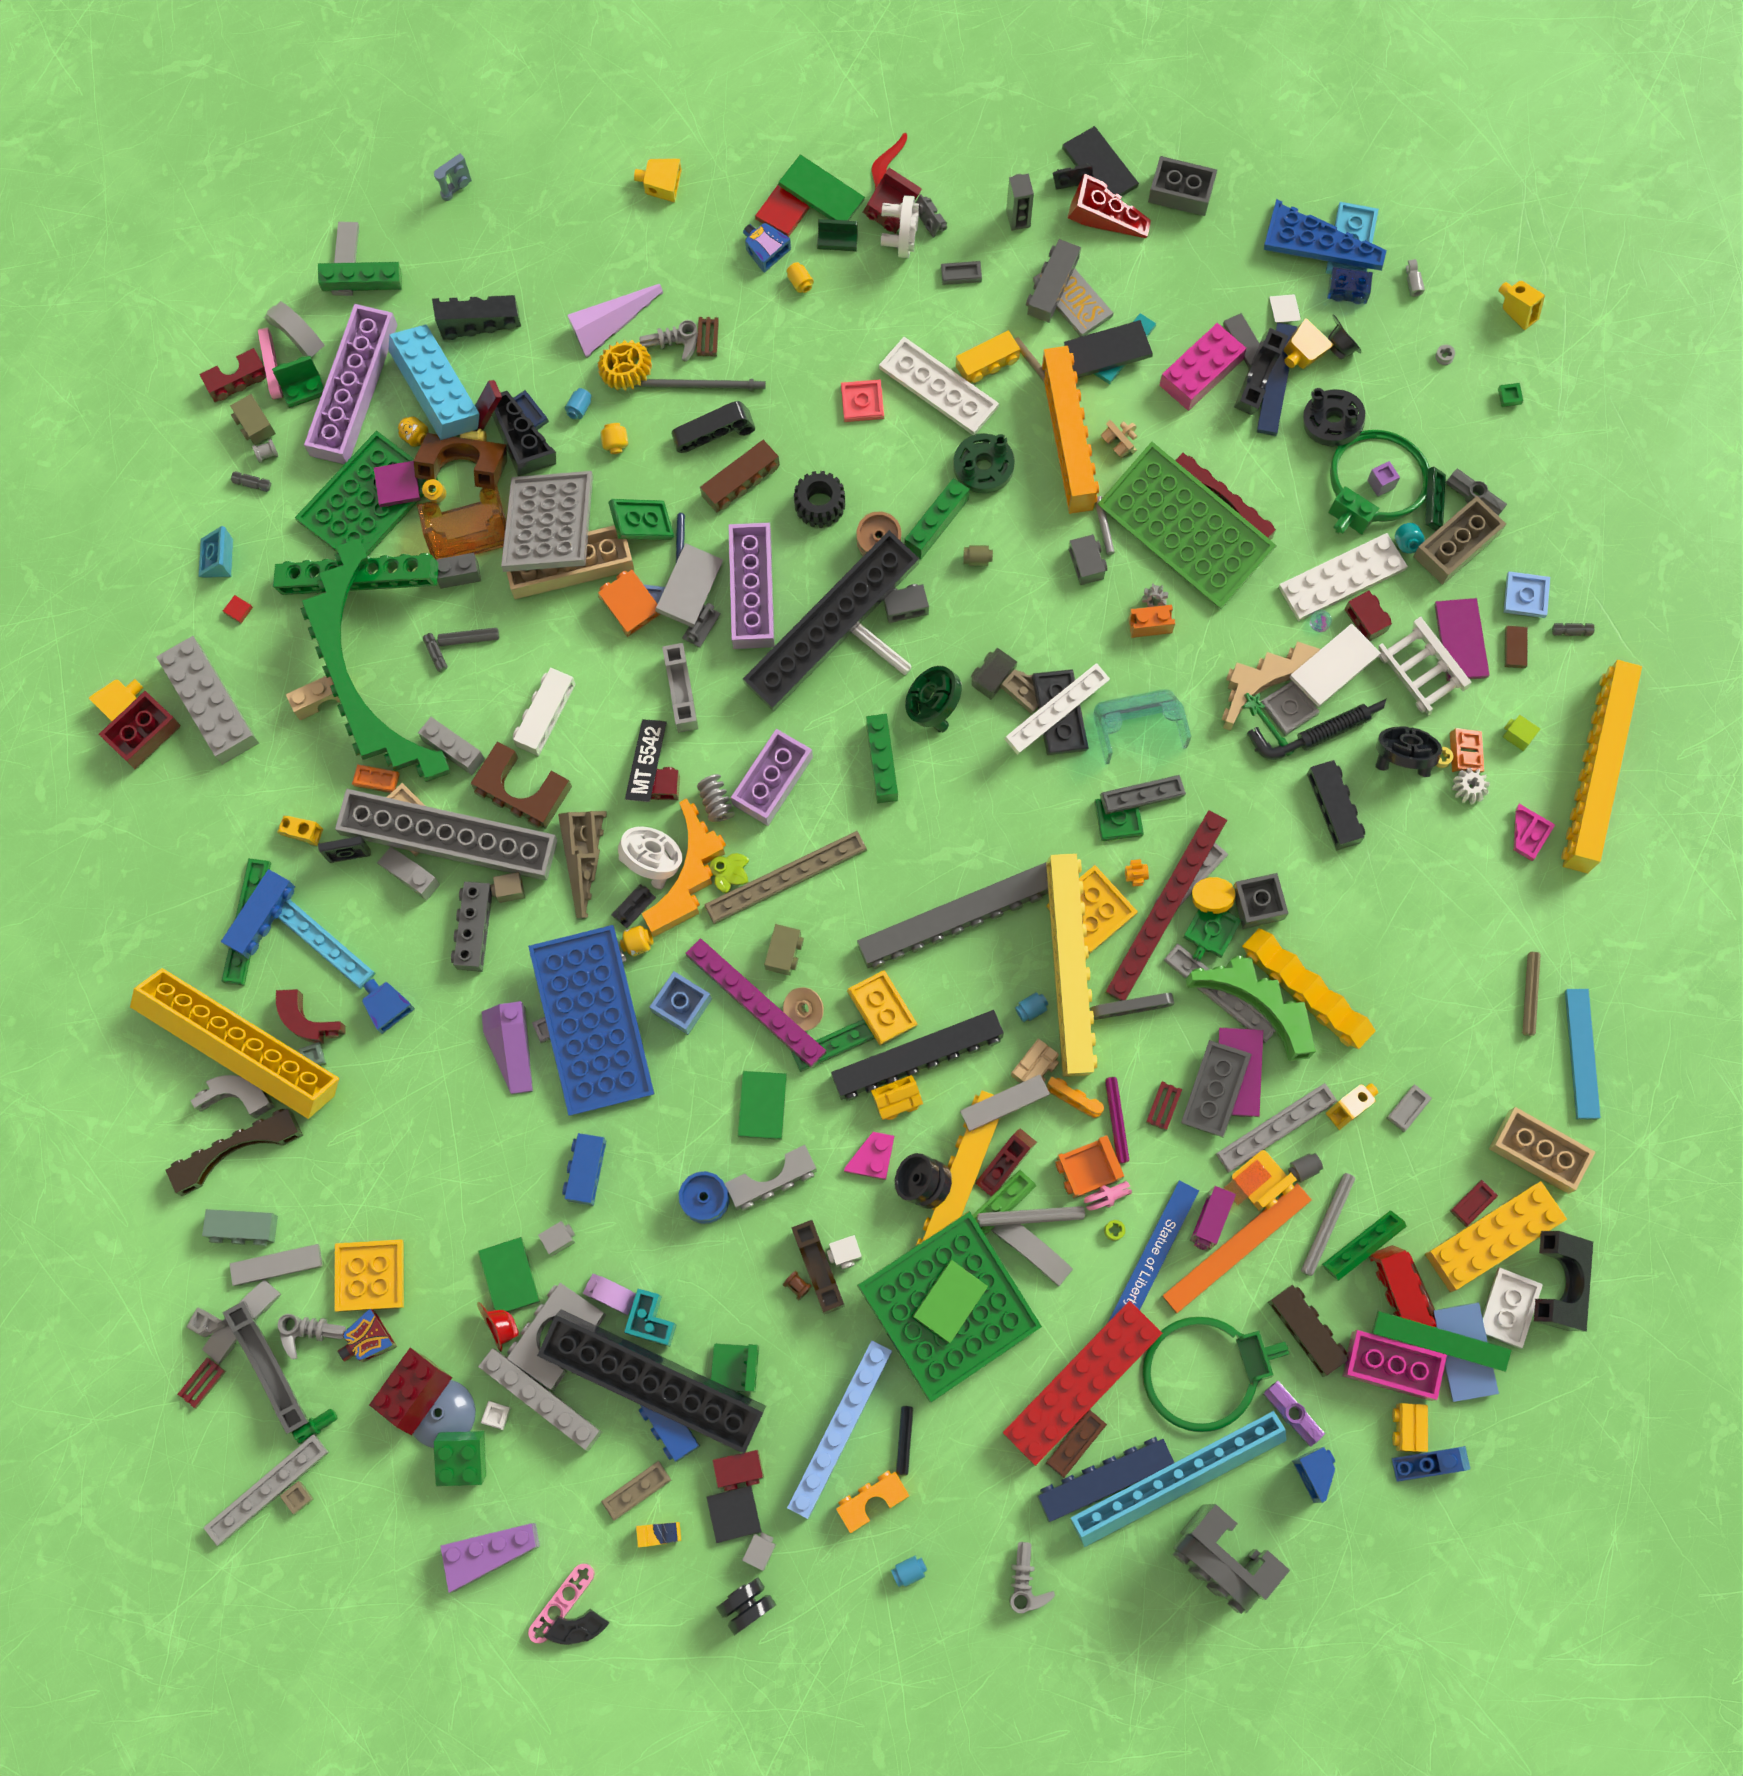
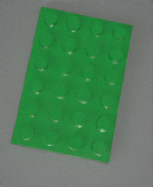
[295,430,438,556]

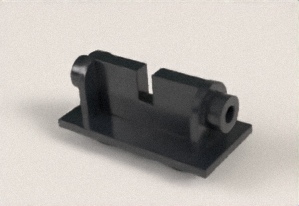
[1053,163,1094,190]
[611,884,656,928]

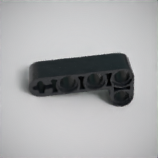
[671,401,755,453]

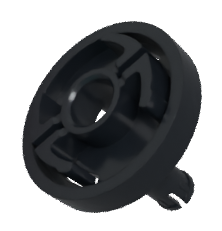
[1303,388,1365,446]
[1375,726,1442,777]

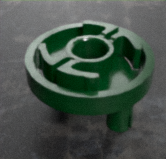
[953,433,1015,494]
[905,666,962,733]

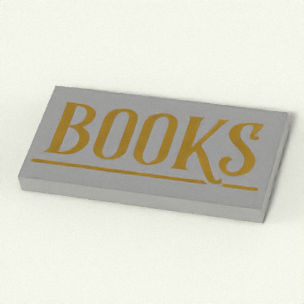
[1033,269,1113,337]

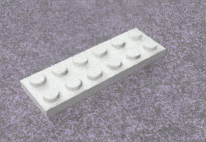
[879,337,999,435]
[1278,533,1408,622]

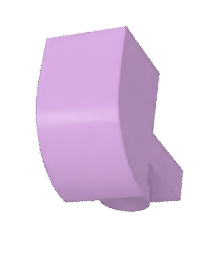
[583,1273,636,1315]

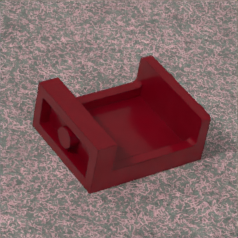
[862,167,922,234]

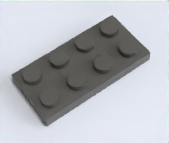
[1181,1040,1252,1138]

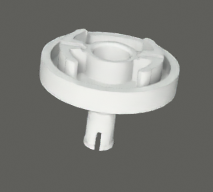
[881,196,919,258]
[618,827,682,889]

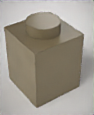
[491,872,525,903]

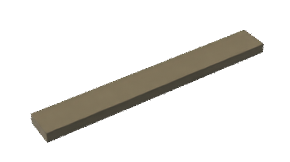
[704,831,867,924]

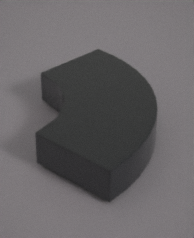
[543,1608,609,1645]

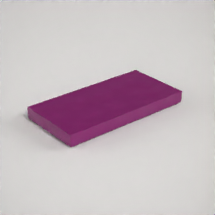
[1434,598,1490,681]
[1219,1028,1264,1118]

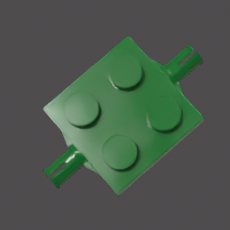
[1183,909,1242,962]

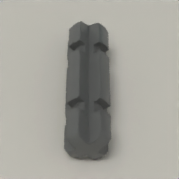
[231,471,271,492]
[1552,623,1595,636]
[423,633,448,672]

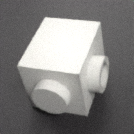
[827,1235,862,1269]

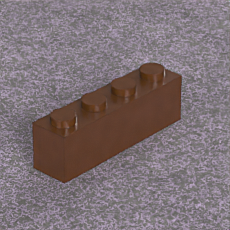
[700,439,780,513]

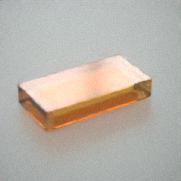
[1223,1160,1272,1205]

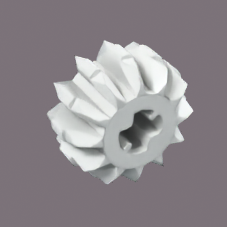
[1452,768,1490,805]

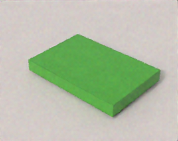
[912,1260,988,1343]

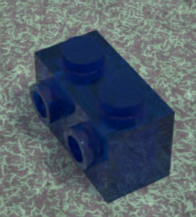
[1327,267,1373,304]

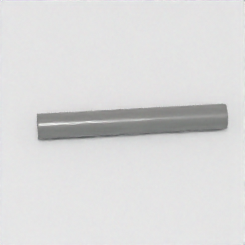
[1095,496,1115,555]

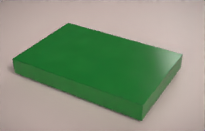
[608,499,675,540]
[738,1071,787,1140]
[478,1237,540,1312]

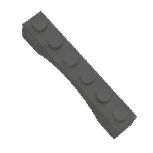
[222,1301,309,1434]

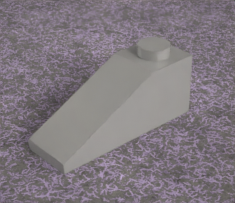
[377,847,440,901]

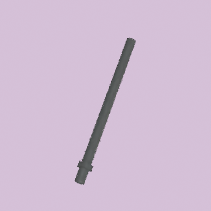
[634,379,766,391]

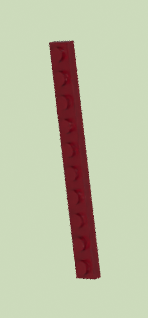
[1105,810,1227,1001]

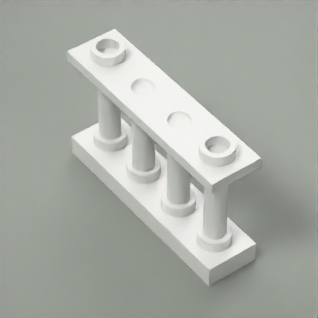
[1378,617,1471,716]

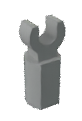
[1406,259,1425,297]

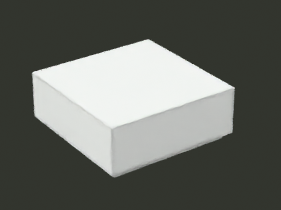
[481,1401,511,1430]

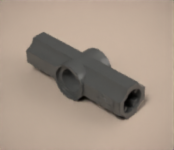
[1446,468,1507,516]

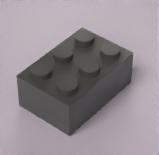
[1148,156,1217,216]

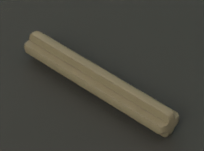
[1522,952,1541,1036]

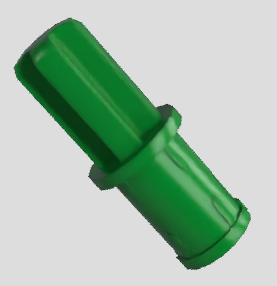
[292,1409,338,1444]

